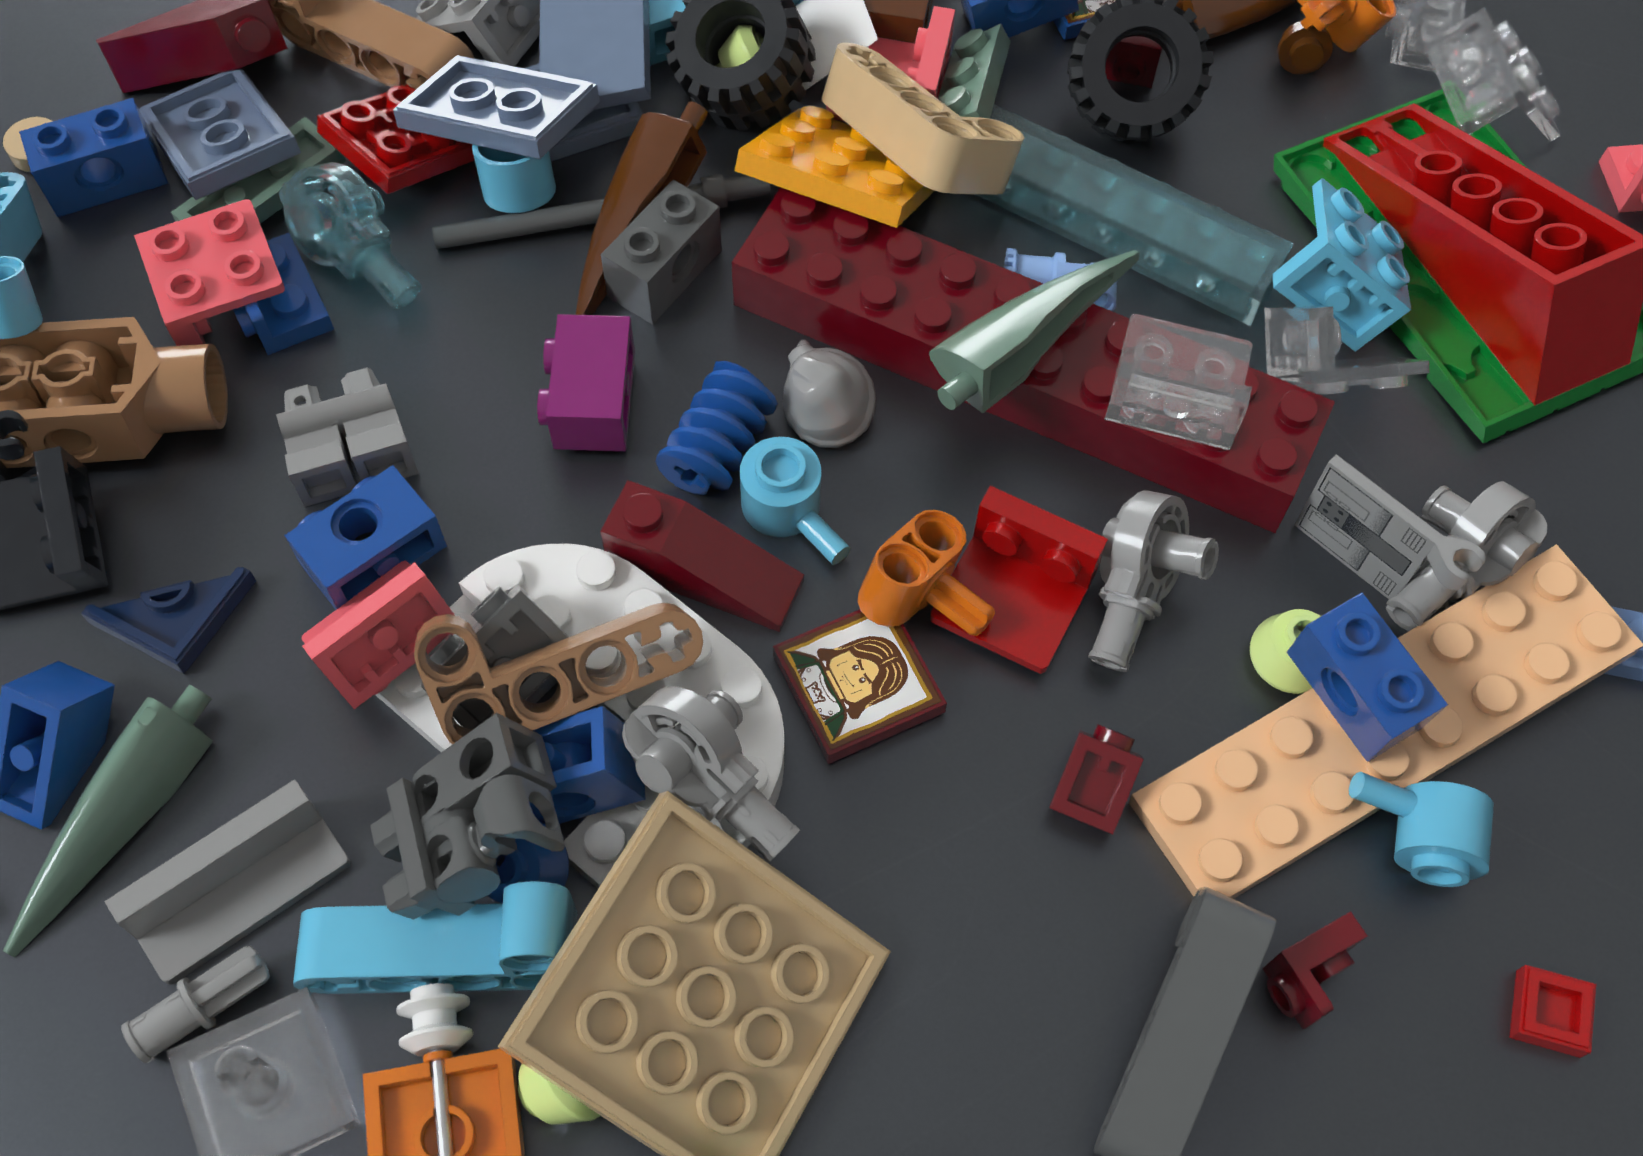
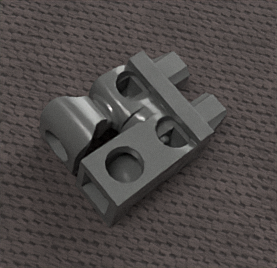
[370,713,565,920]

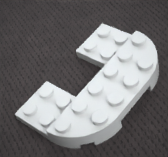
[376,543,784,889]

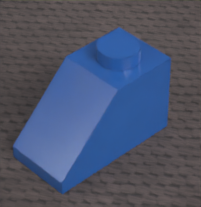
[0,661,115,830]

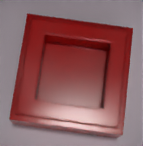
[1509,964,1596,1058]

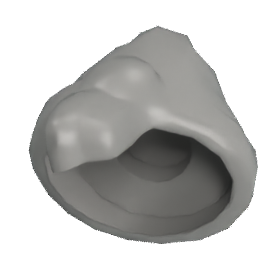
[782,339,877,448]

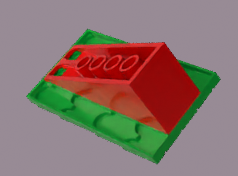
[1274,84,1643,444]

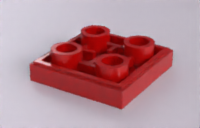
[317,85,475,194]

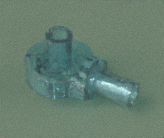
[279,162,422,311]

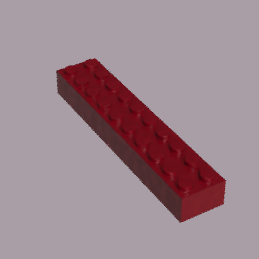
[732,188,1335,533]

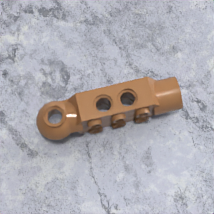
[0,317,228,468]

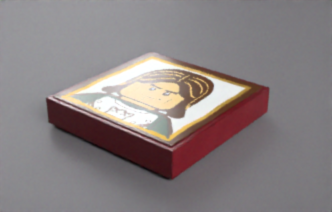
[773,609,947,764]

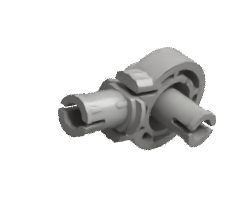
[1386,481,1547,631]
[1088,490,1219,672]
[622,687,800,863]

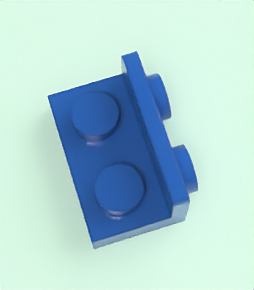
[233,232,334,355]

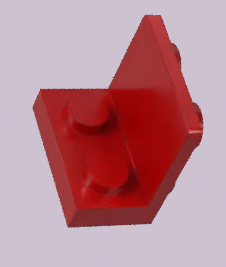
[930,485,1108,674]

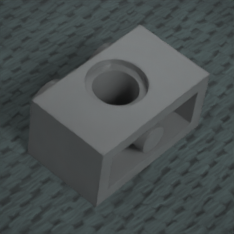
[601,180,722,325]

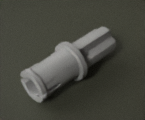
[121,946,270,1063]

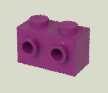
[537,314,635,451]

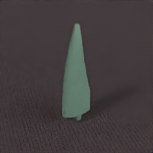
[929,250,1140,413]
[3,685,213,957]

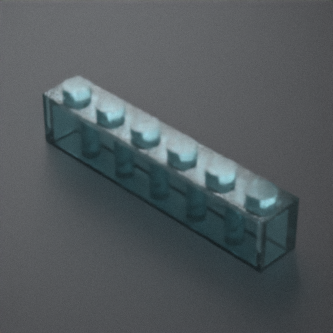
[976,104,1294,326]

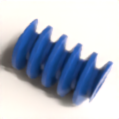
[655,361,778,495]

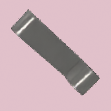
[1094,887,1276,1156]

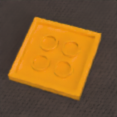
[735,106,935,228]

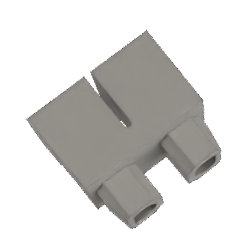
[276,368,419,507]

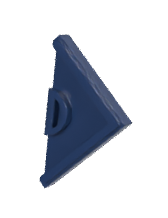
[81,567,256,674]

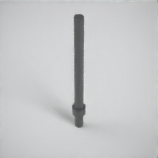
[432,174,771,249]

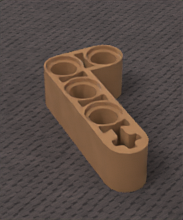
[267,0,474,90]
[414,603,703,744]

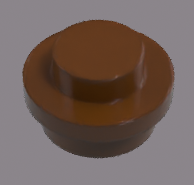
[1277,21,1333,74]

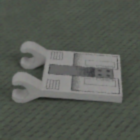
[1295,454,1486,620]

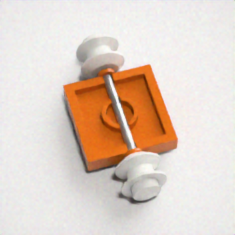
[363,983,525,1156]

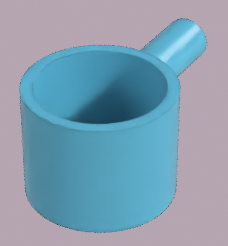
[472,144,556,213]
[740,437,851,565]
[1349,772,1494,887]

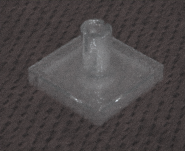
[167,987,361,1156]

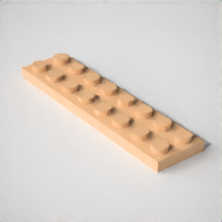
[1129,544,1643,899]

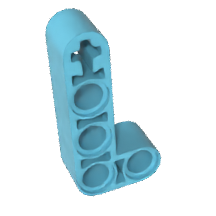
[0,172,43,339]
[293,881,577,994]

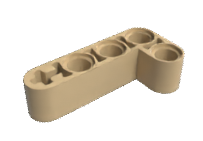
[822,43,1024,195]

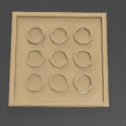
[498,791,891,1156]

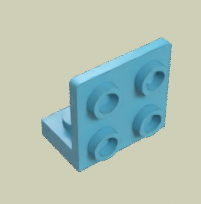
[1272,178,1411,352]

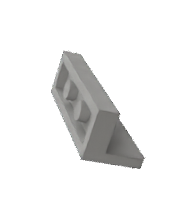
[104,779,351,985]

